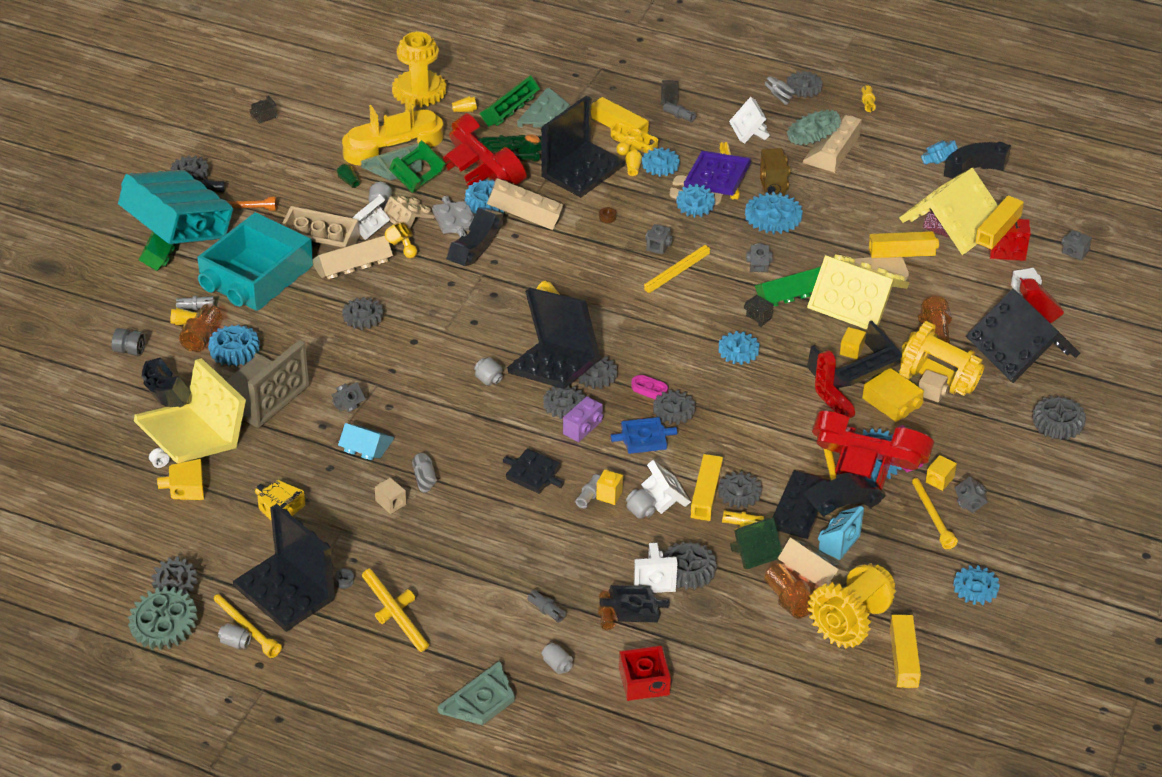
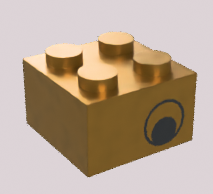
[759,148,790,197]

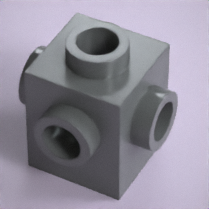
[646,224,673,255]
[1061,230,1092,261]
[746,243,772,272]
[331,382,366,412]
[955,477,988,513]

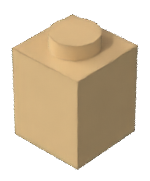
[919,370,949,402]
[375,478,406,514]

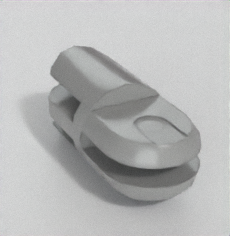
[765,76,795,105]
[412,453,437,493]

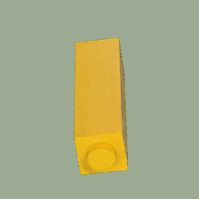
[591,97,649,135]
[976,195,1024,249]
[868,231,939,258]
[691,454,723,521]
[890,615,921,688]

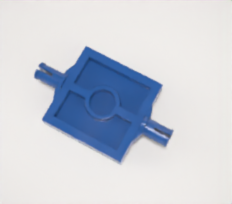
[610,417,677,454]

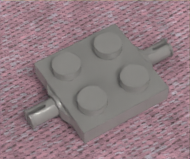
[432,196,474,237]

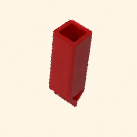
[1020,278,1064,323]

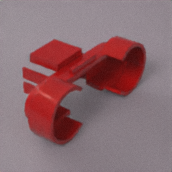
[442,113,527,187]
[812,411,934,489]

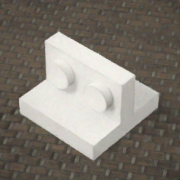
[729,97,769,143]
[353,195,390,240]
[641,460,691,514]
[634,543,677,593]

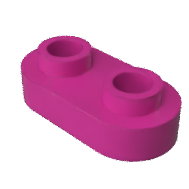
[631,375,668,400]

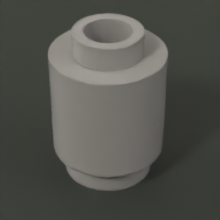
[218,623,252,650]
[542,643,573,674]

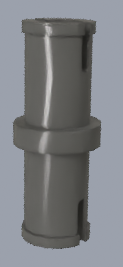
[663,101,696,122]
[527,590,566,623]

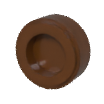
[599,207,617,223]

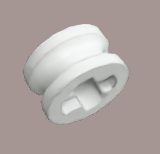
[149,448,169,468]

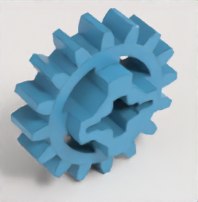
[921,140,958,164]
[642,147,680,177]
[676,184,715,218]
[718,331,759,365]
[953,565,1000,605]

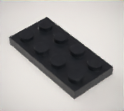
[769,470,831,539]

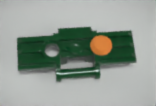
[478,134,541,162]

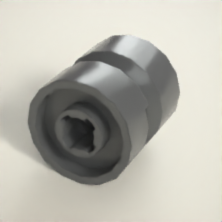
[112,328,146,356]

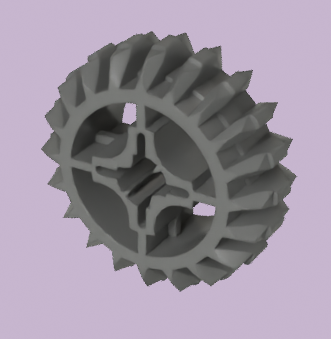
[1033,395,1086,440]
[663,541,717,591]

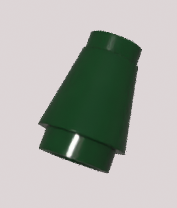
[337,164,360,188]

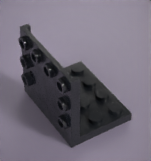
[541,95,625,198]
[507,288,601,389]
[966,288,1081,383]
[233,504,335,632]

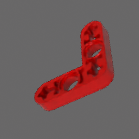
[815,350,855,419]

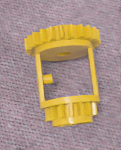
[392,32,446,107]
[899,321,985,396]
[808,563,896,649]

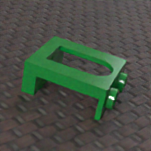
[389,140,445,193]

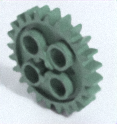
[787,109,841,146]
[128,586,198,651]

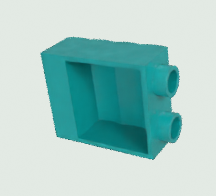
[118,170,233,244]
[197,212,313,311]

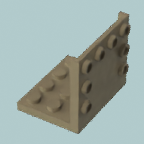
[226,340,309,428]

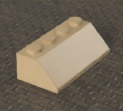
[803,115,862,173]
[487,178,563,230]
[282,206,360,248]
[313,236,393,280]

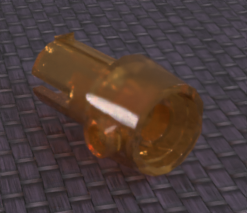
[918,297,952,344]
[179,304,222,352]
[764,564,813,619]

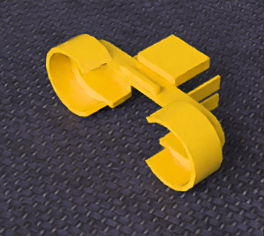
[342,96,444,166]

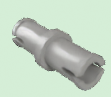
[176,296,215,311]
[576,474,600,508]

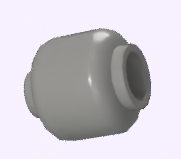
[368,182,392,209]
[474,358,503,386]
[626,489,656,519]

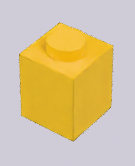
[840,327,866,360]
[926,455,957,491]
[596,469,623,505]

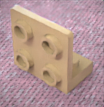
[384,195,435,229]

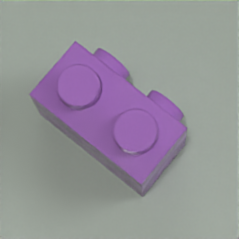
[563,397,603,442]

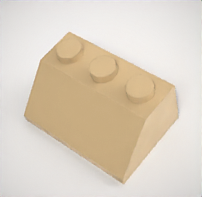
[778,538,850,589]

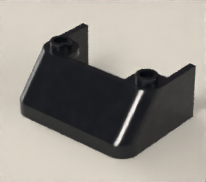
[807,321,902,389]

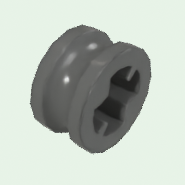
[335,569,354,589]

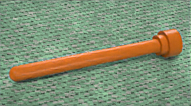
[228,197,277,211]

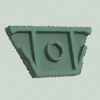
[517,87,570,128]
[361,143,422,181]
[438,661,514,725]

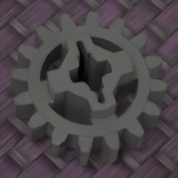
[787,71,823,98]
[170,155,209,180]
[342,297,383,330]
[577,355,617,389]
[543,386,585,419]
[653,390,695,425]
[718,471,762,509]
[151,556,198,595]

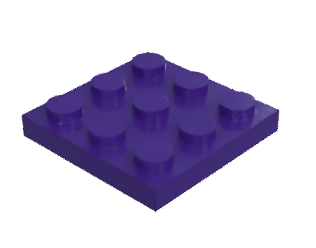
[684,151,751,196]

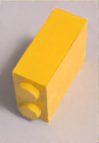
[862,368,924,422]

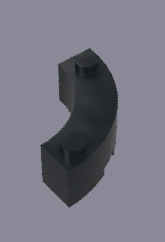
[944,142,1011,179]
[446,207,504,266]
[141,358,191,408]
[804,473,886,517]

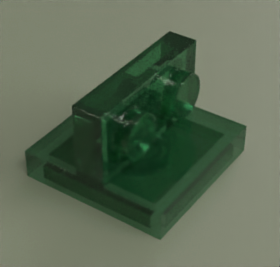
[730,518,782,570]

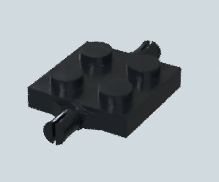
[503,448,564,494]
[599,585,669,623]

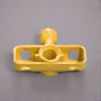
[610,123,658,156]
[385,221,417,258]

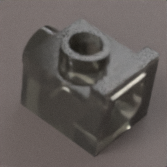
[661,80,679,105]
[250,96,277,124]
[744,295,774,327]

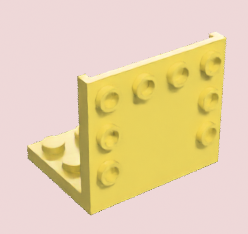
[899,167,998,255]
[807,254,909,329]
[134,358,246,464]

